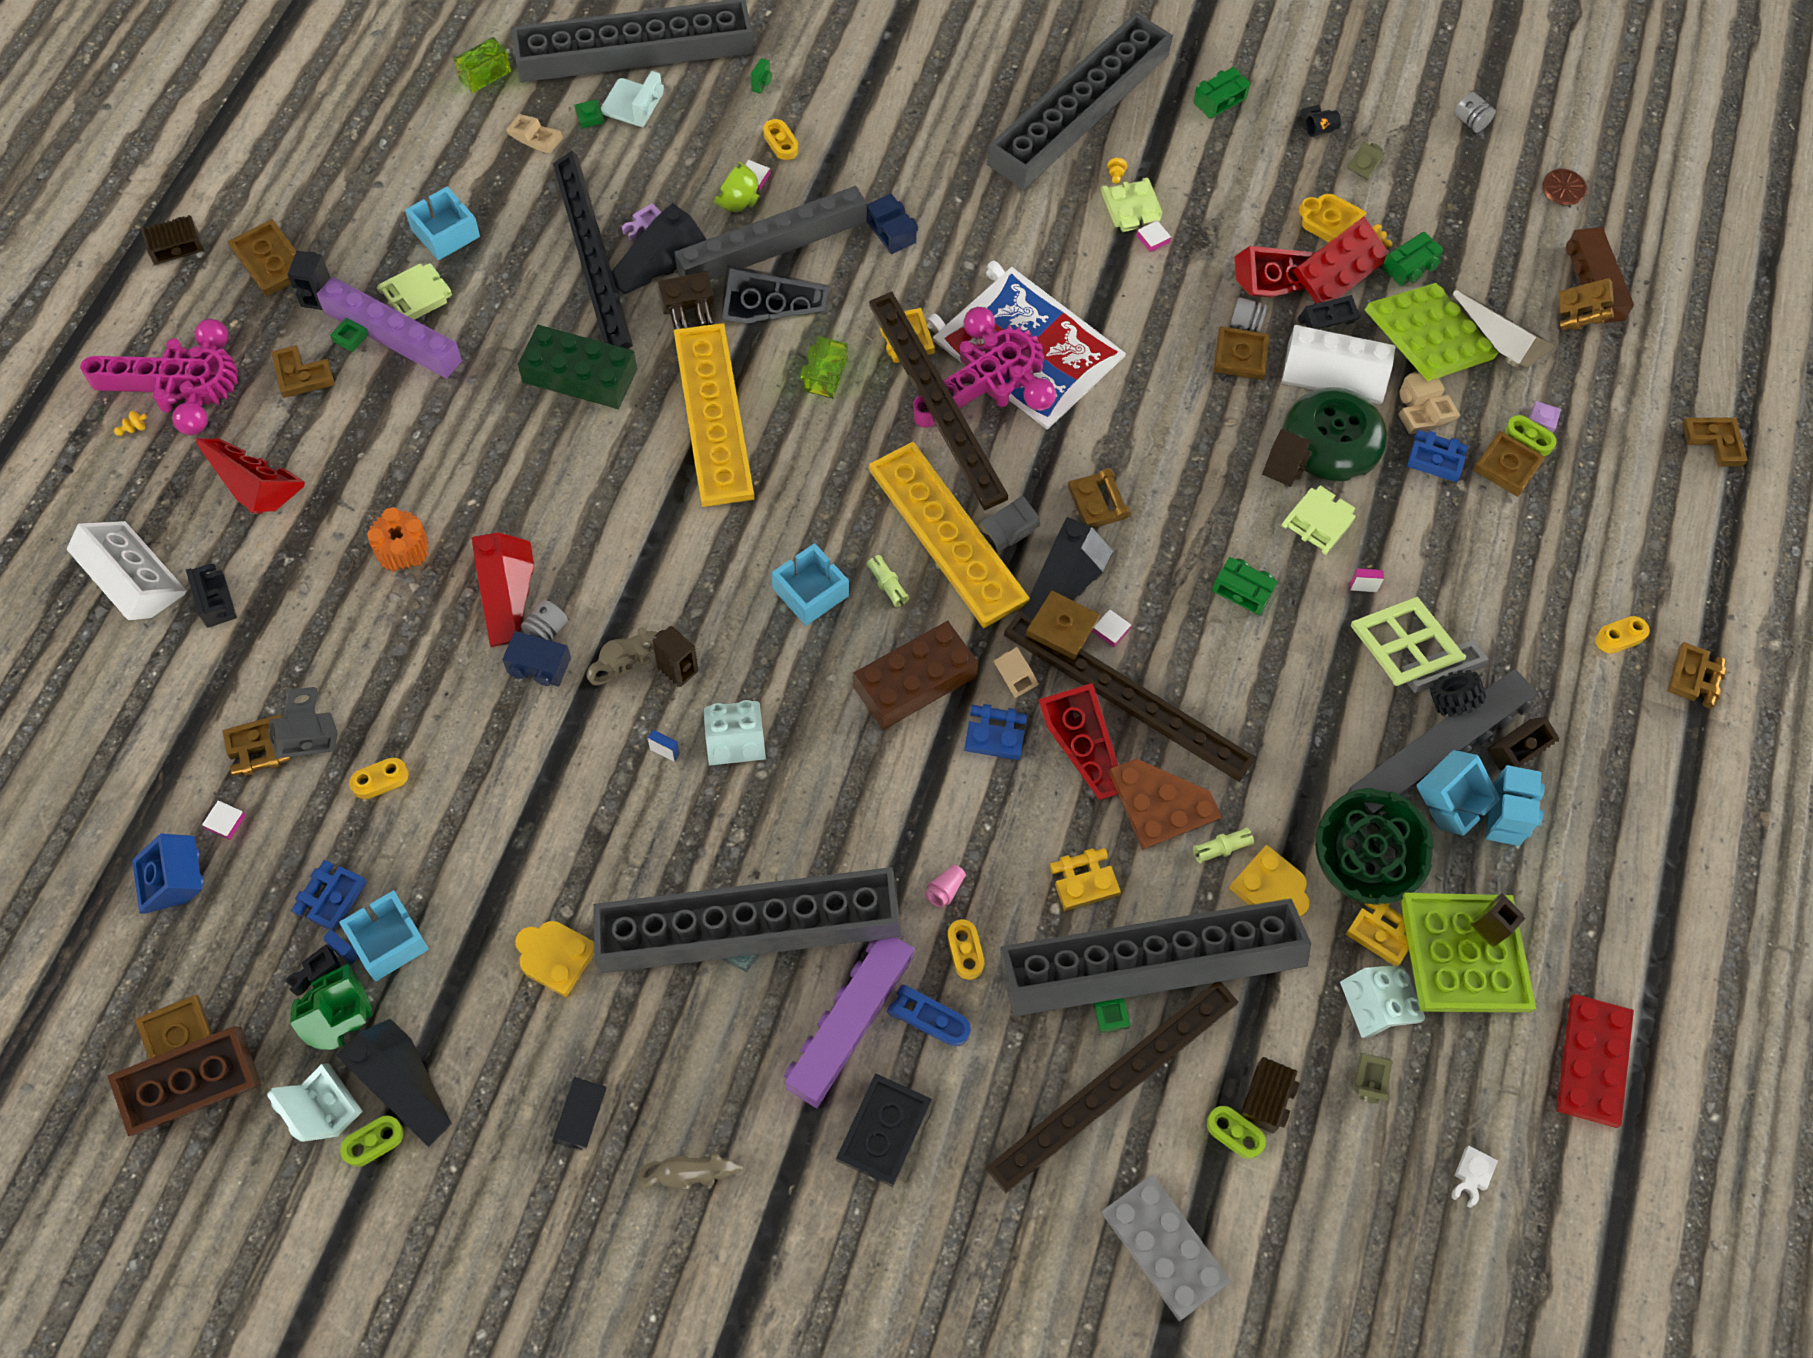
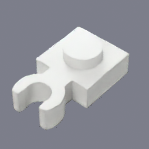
[1452,1146,1498,1208]

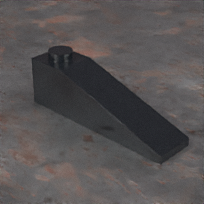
[612,203,707,295]
[721,265,829,323]
[1022,517,1113,619]
[337,1019,452,1147]

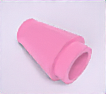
[925,865,966,908]

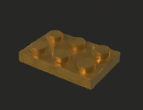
[227,219,296,297]

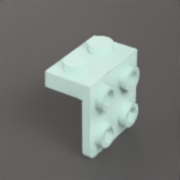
[601,71,664,127]
[704,700,766,766]
[1340,965,1425,1038]
[267,1063,363,1142]

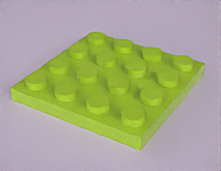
[1365,283,1499,381]
[1400,893,1536,1013]

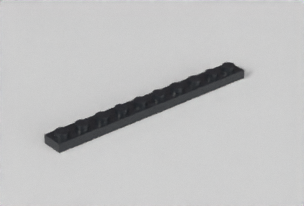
[553,151,633,349]

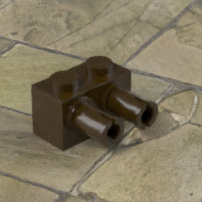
[658,271,715,330]

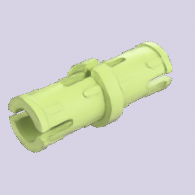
[867,555,909,607]
[1193,827,1254,863]

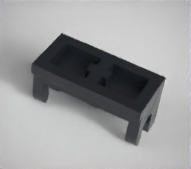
[1298,295,1360,329]
[186,564,237,628]
[552,1077,607,1151]

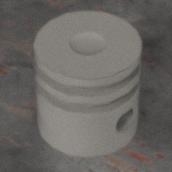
[1454,92,1496,133]
[1230,297,1268,332]
[521,600,568,641]

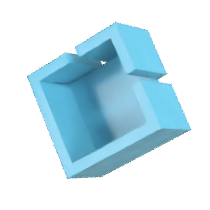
[405,186,480,261]
[771,543,849,626]
[1416,750,1501,836]
[1485,765,1545,846]
[339,890,430,982]

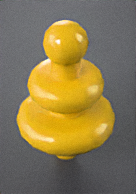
[1107,157,1127,184]
[1372,224,1393,249]
[114,411,147,436]

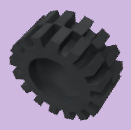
[1430,670,1486,717]

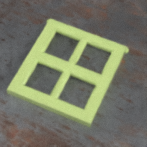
[1351,597,1466,686]

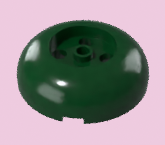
[1282,387,1387,481]
[1315,788,1434,905]

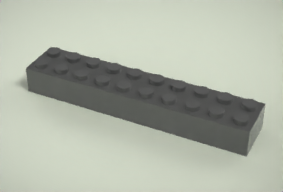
[511,0,754,82]
[987,12,1173,190]
[593,867,901,973]
[1001,898,1311,1016]

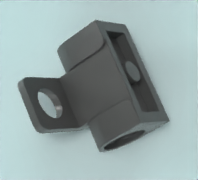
[978,496,1040,553]
[269,687,338,758]

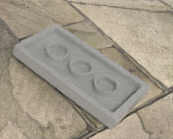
[1101,1174,1231,1322]

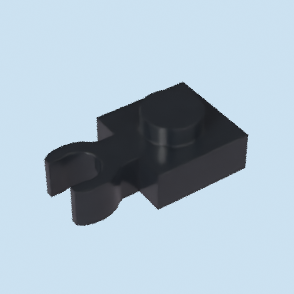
[286,944,341,996]

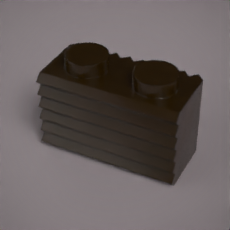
[141,215,204,265]
[1262,429,1312,487]
[652,626,699,687]
[1487,716,1559,771]
[1240,1057,1300,1134]

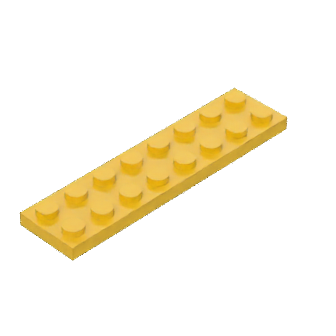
[674,323,755,507]
[869,442,1030,628]

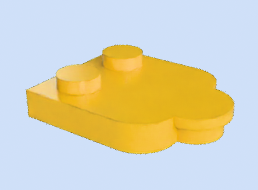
[1299,194,1367,242]
[1229,844,1310,916]
[515,921,594,998]

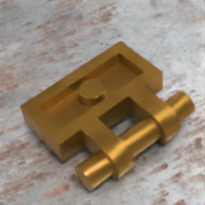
[1559,278,1614,330]
[1667,642,1727,708]
[222,714,291,777]

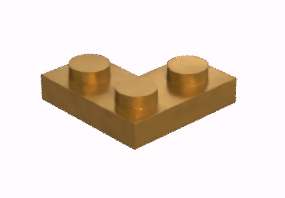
[271,345,335,398]
[1682,417,1748,467]

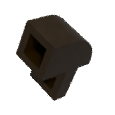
[1470,893,1525,947]

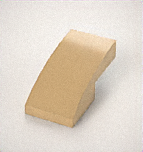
[506,114,563,154]
[1398,395,1460,435]

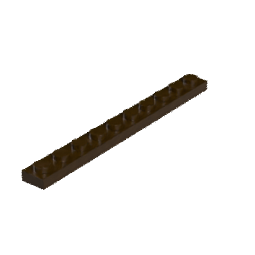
[869,291,1008,511]
[1004,611,1256,783]
[986,982,1239,1194]

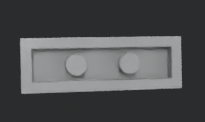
[1401,640,1489,693]

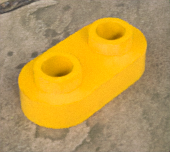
[763,119,799,160]
[1595,616,1650,654]
[349,758,409,799]
[947,919,985,980]

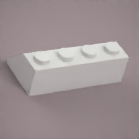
[1281,325,1396,404]
[67,521,187,620]

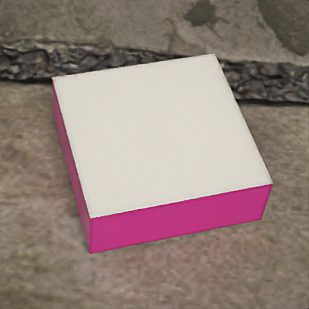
[745,160,770,190]
[1136,221,1171,252]
[1350,569,1384,592]
[1092,609,1131,647]
[202,801,246,840]

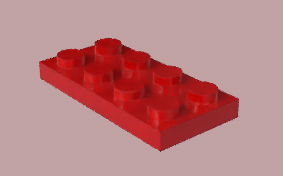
[1293,216,1389,304]
[1556,994,1634,1128]

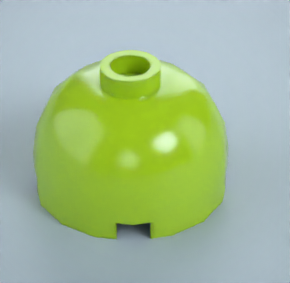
[714,161,759,213]

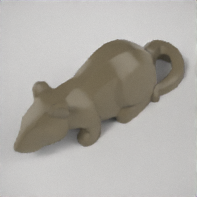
[587,627,658,685]
[638,1153,743,1190]

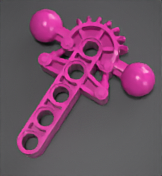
[913,306,1056,428]
[80,318,238,436]

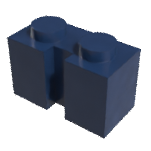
[867,193,918,254]
[502,631,571,687]

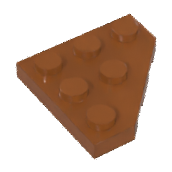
[1108,759,1222,850]

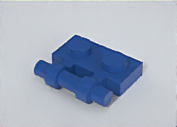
[1407,430,1468,482]
[964,704,1027,760]
[291,860,367,932]

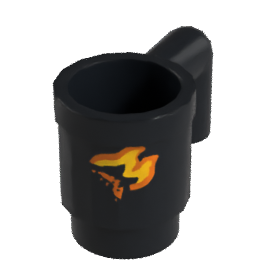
[1299,105,1341,137]

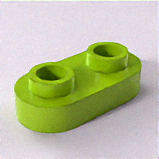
[1505,415,1557,456]
[1207,1106,1266,1159]
[340,1116,404,1167]

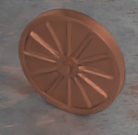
[1542,169,1587,205]

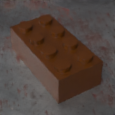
[853,620,979,730]
[107,1026,262,1136]

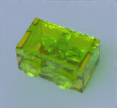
[454,37,511,93]
[800,336,848,399]

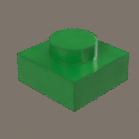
[751,58,772,94]
[574,99,604,129]
[330,318,369,352]
[1093,998,1131,1034]

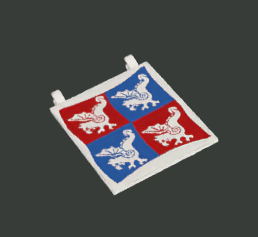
[927,261,1126,430]

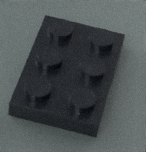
[836,1073,932,1187]

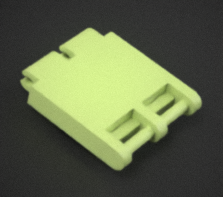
[1101,177,1163,232]
[377,263,452,320]
[1281,485,1356,555]

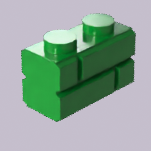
[1193,67,1250,119]
[1382,231,1443,287]
[1212,557,1278,616]

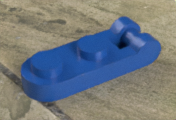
[887,985,971,1046]

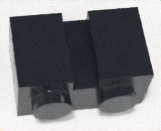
[287,251,331,310]

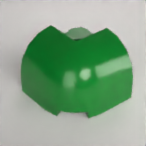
[290,963,372,1050]

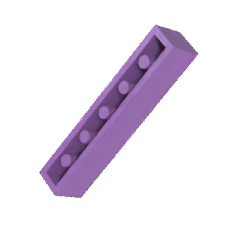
[317,276,462,379]
[784,937,915,1109]

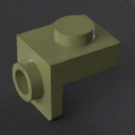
[1347,142,1385,180]
[1353,1052,1393,1104]

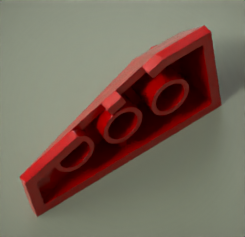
[1234,246,1315,298]
[196,438,305,514]
[471,532,535,647]
[1038,683,1118,800]

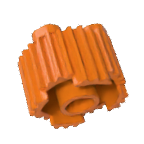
[367,507,429,572]

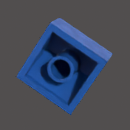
[132,833,203,914]

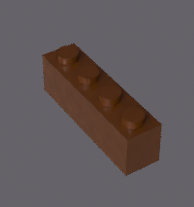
[1566,227,1634,323]

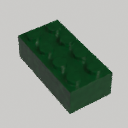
[518,324,637,409]

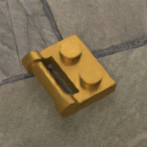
[1068,468,1131,528]

